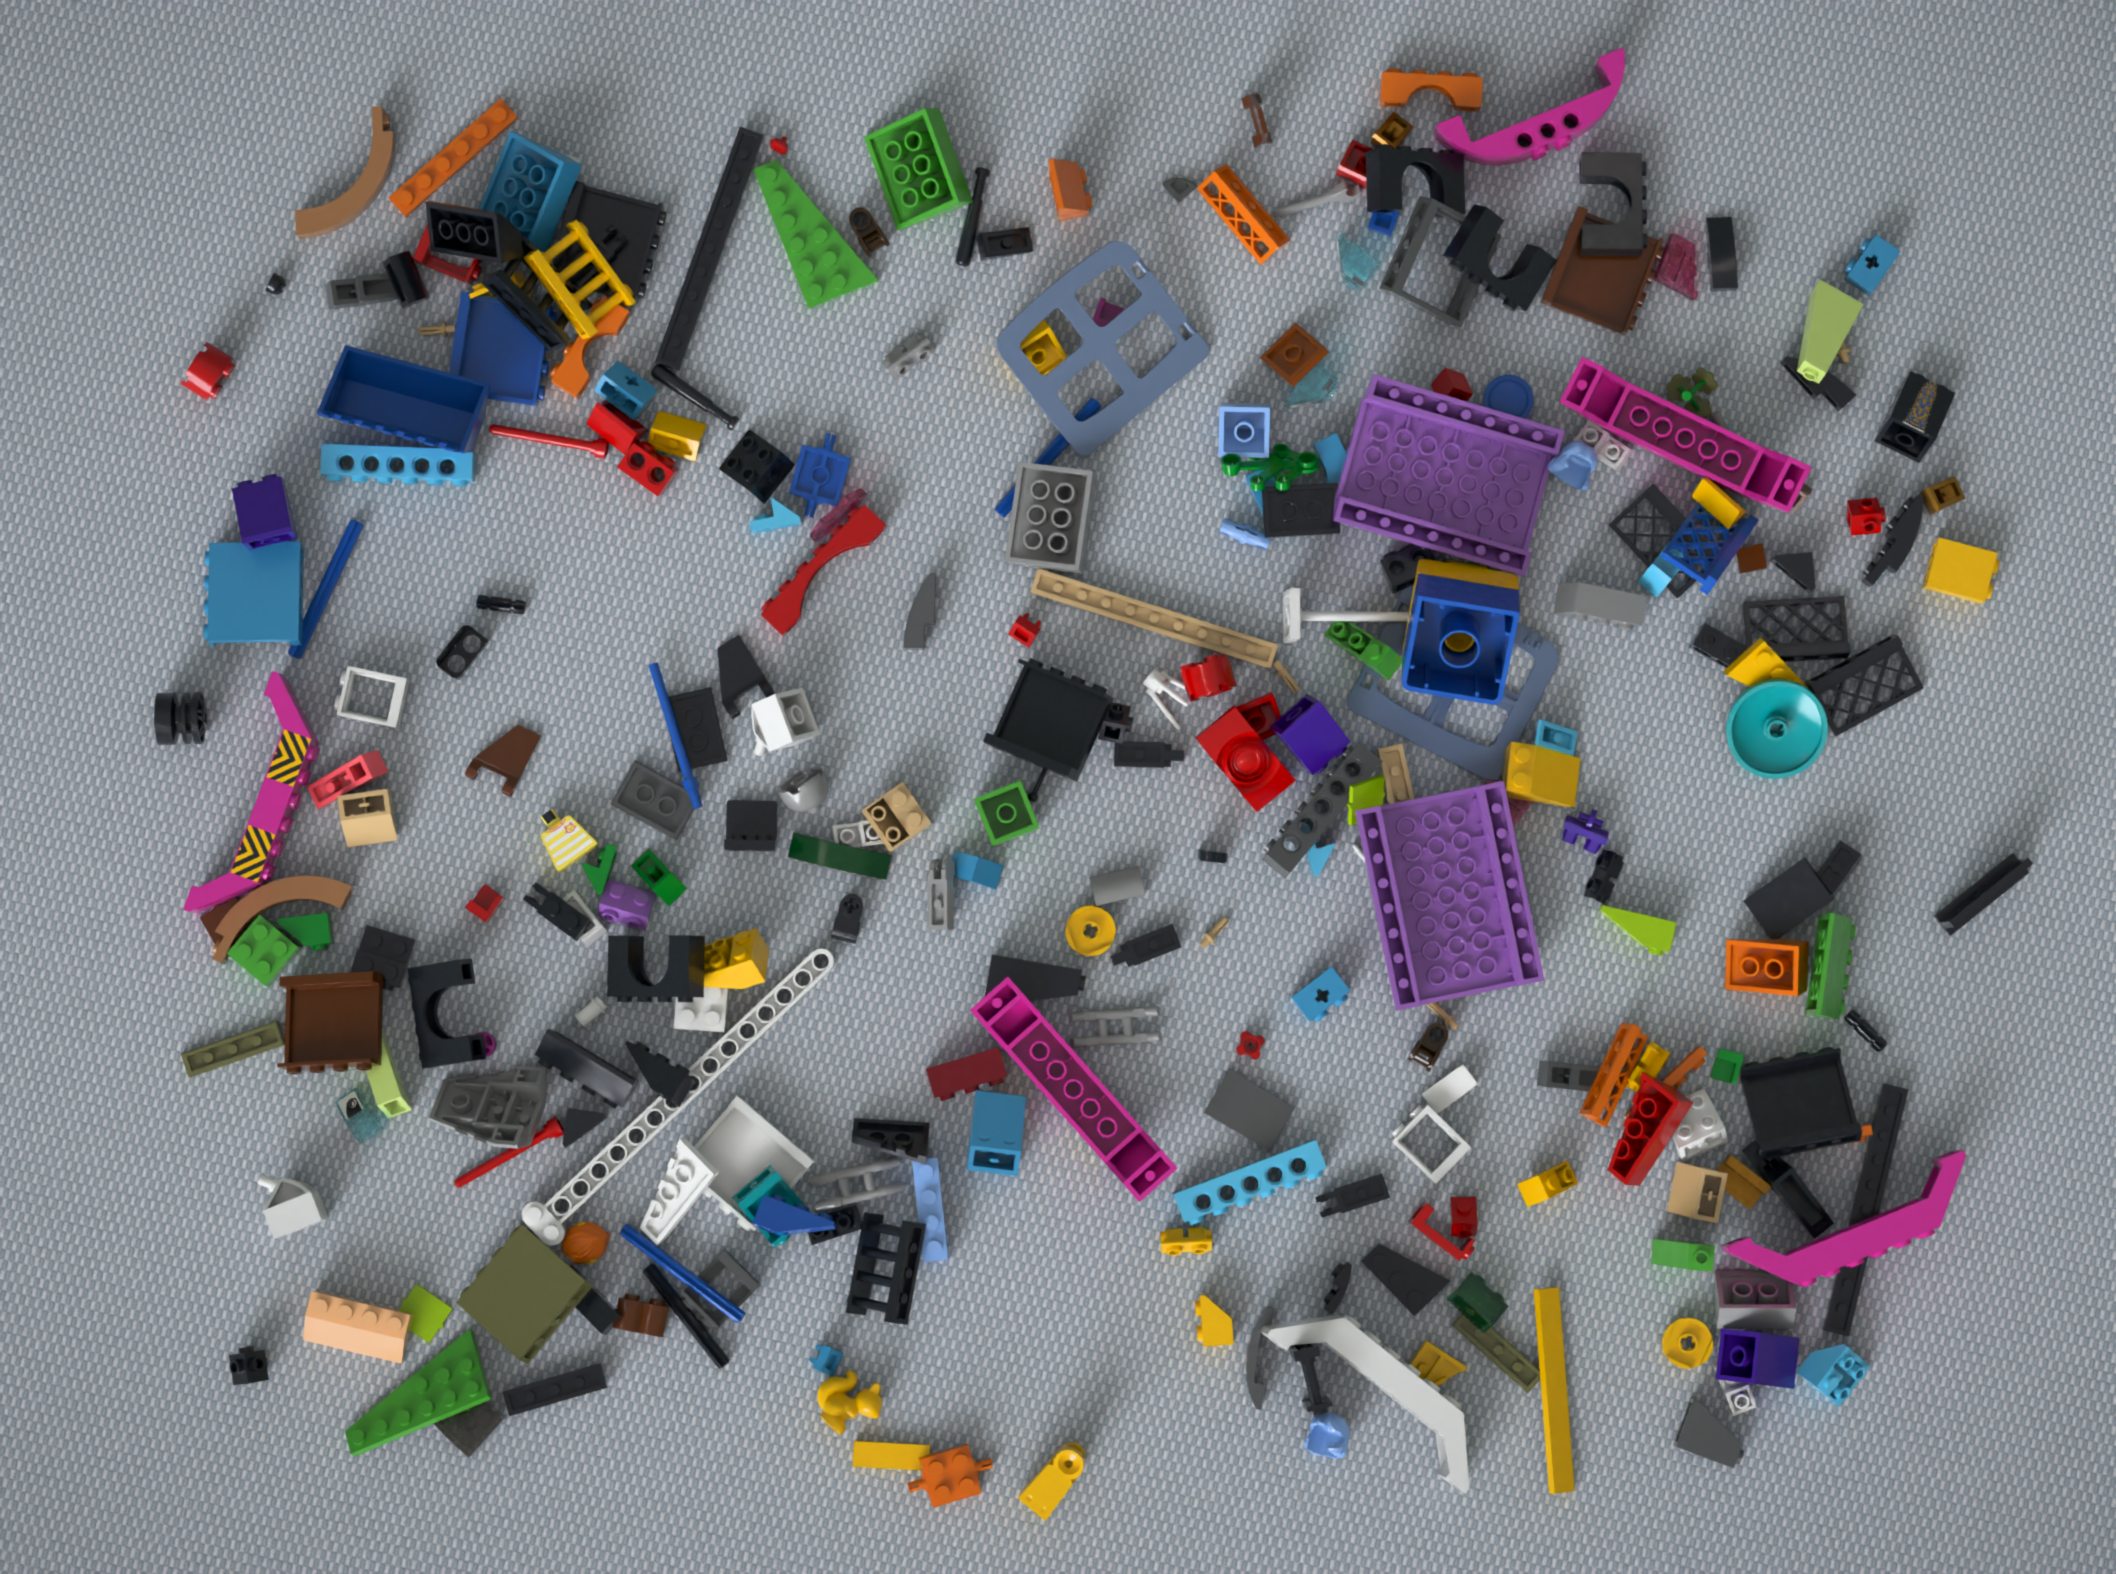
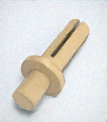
[419,322,456,337]
[1836,341,1851,364]
[1273,660,1300,694]
[1199,917,1229,949]
[1427,1002,1460,1031]

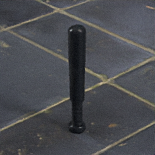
[955,167,990,267]
[651,364,740,431]

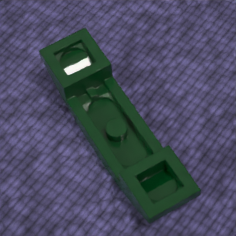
[788,832,892,880]

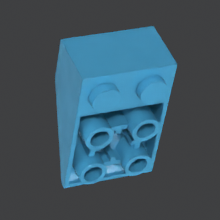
[965,1090,1026,1176]

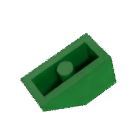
[631,849,687,906]
[277,913,334,951]

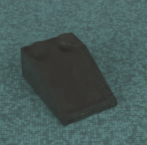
[434,1401,506,1458]

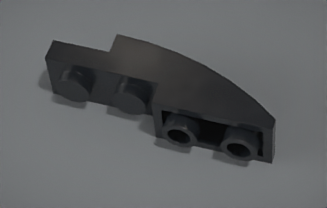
[1861,494,1924,587]

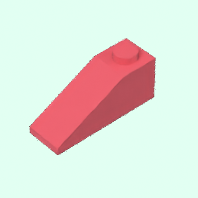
[307,750,389,809]

